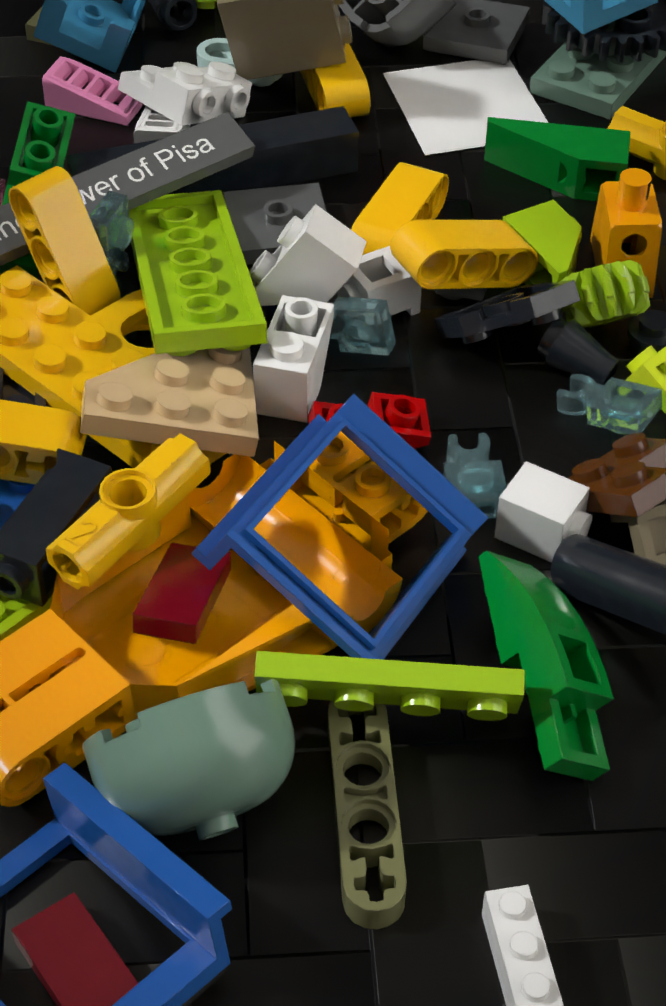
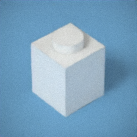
[494,461,592,563]

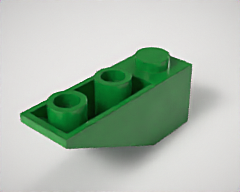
[484,117,631,201]

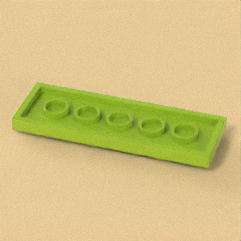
[125,190,267,356]

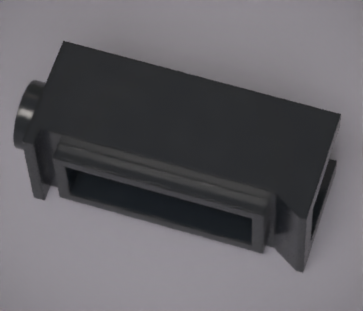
[0,448,112,607]

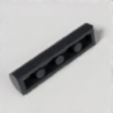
[551,534,666,635]

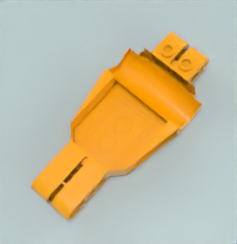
[0,431,427,807]

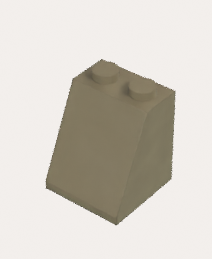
[217,0,353,80]

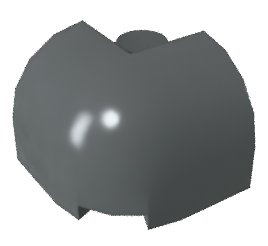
[338,0,457,47]

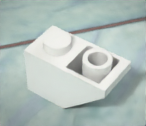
[249,204,367,306]
[253,295,334,423]

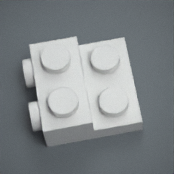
[118,62,252,126]

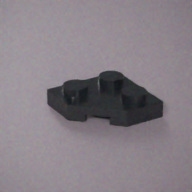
[434,280,580,344]

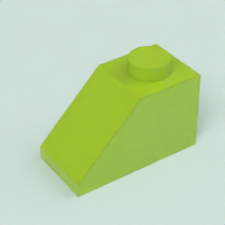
[502,199,582,311]

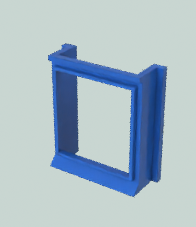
[191,394,489,660]
[0,762,232,1006]

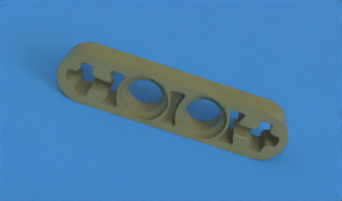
[328,701,407,930]

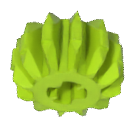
[561,260,651,328]

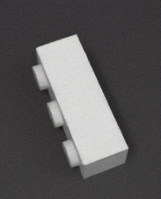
[482,885,564,1006]

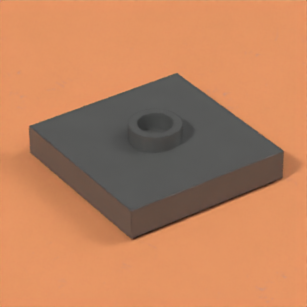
[423,0,530,64]
[223,183,327,265]

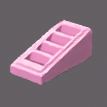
[42,56,144,126]

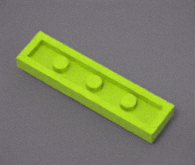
[254,651,525,721]

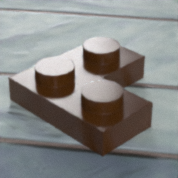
[568,433,666,517]

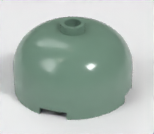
[82,679,295,841]

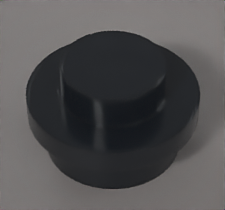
[627,310,666,354]

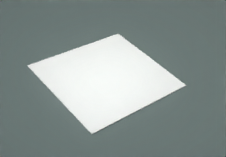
[383,59,548,155]

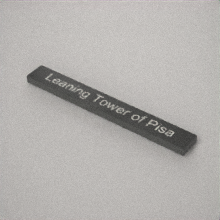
[0,112,255,266]

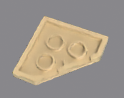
[80,347,259,457]

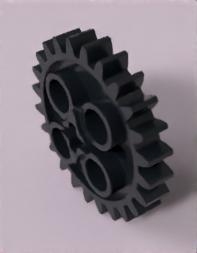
[541,0,666,63]

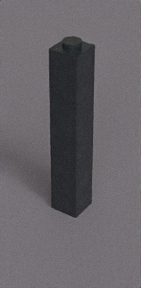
[67,106,359,218]

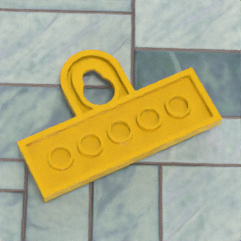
[0,265,226,468]

